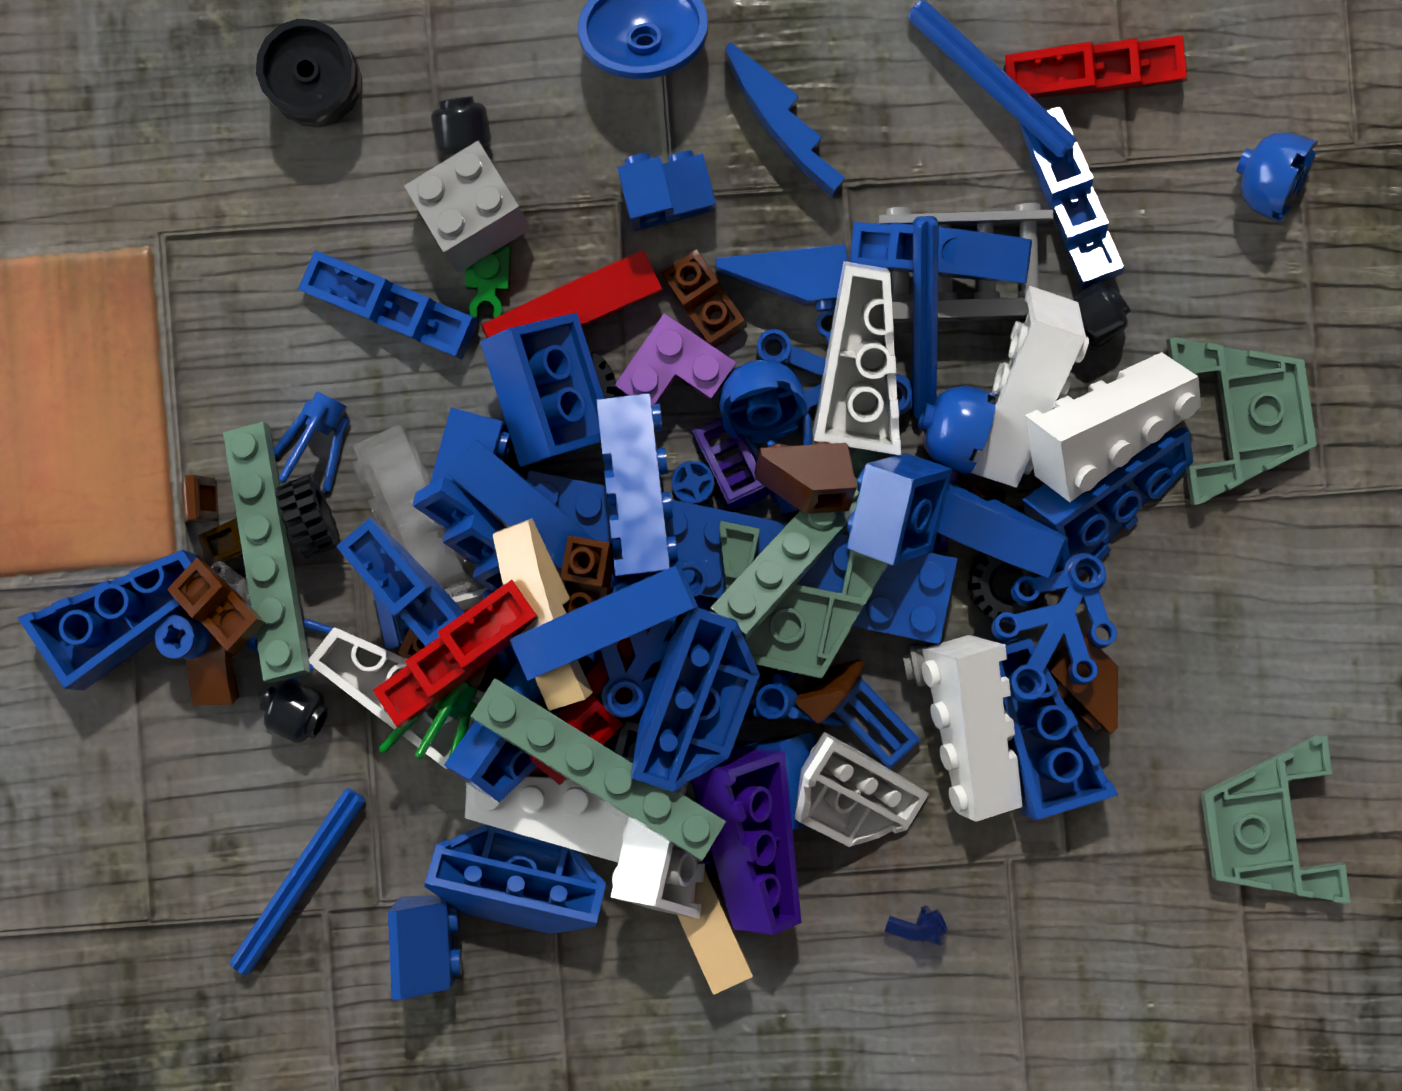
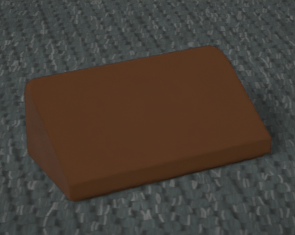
[795,659,864,723]

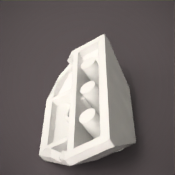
[795,732,929,847]

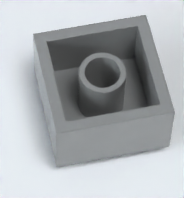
[404,141,532,273]

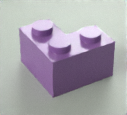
[615,313,736,405]

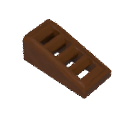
[181,475,219,522]

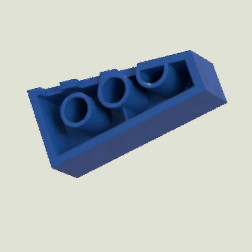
[17,550,201,691]
[444,652,602,803]

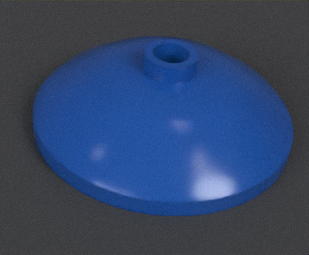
[578,0,708,79]

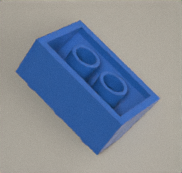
[480,312,604,467]

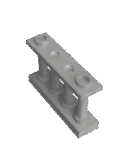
[875,203,1053,324]

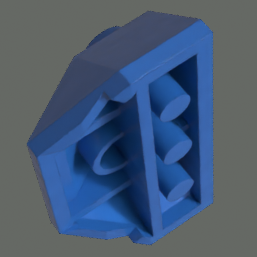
[631,607,760,792]
[424,824,606,934]

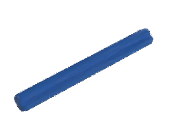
[908,0,1076,157]
[912,216,939,419]
[230,788,365,975]

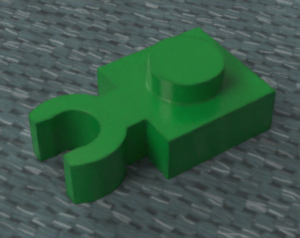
[465,246,511,319]

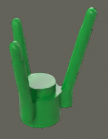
[379,682,478,759]

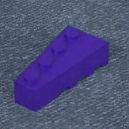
[691,748,802,935]

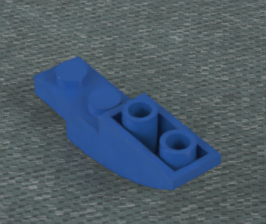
[849,222,1032,284]

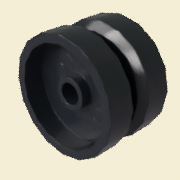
[256,19,362,127]

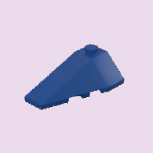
[1022,427,1194,577]

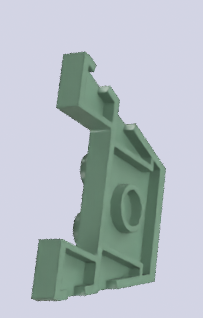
[1166,337,1317,505]
[719,521,888,678]
[1200,734,1351,904]

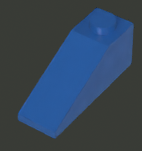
[715,244,847,312]

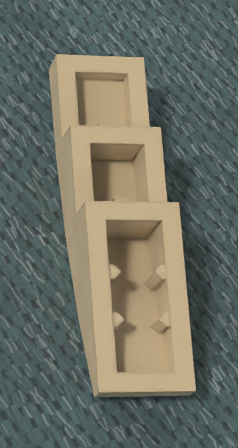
[493,518,593,711]
[678,860,753,995]

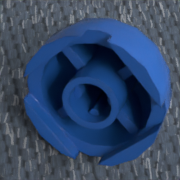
[1236,132,1318,223]
[719,360,808,443]
[918,386,996,475]

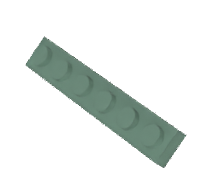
[223,422,311,683]
[709,448,893,641]
[470,678,726,861]

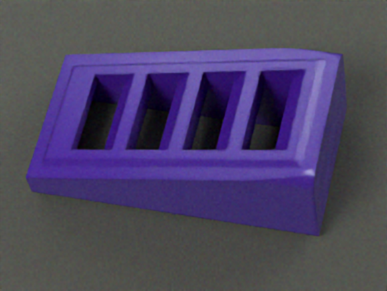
[692,417,769,512]

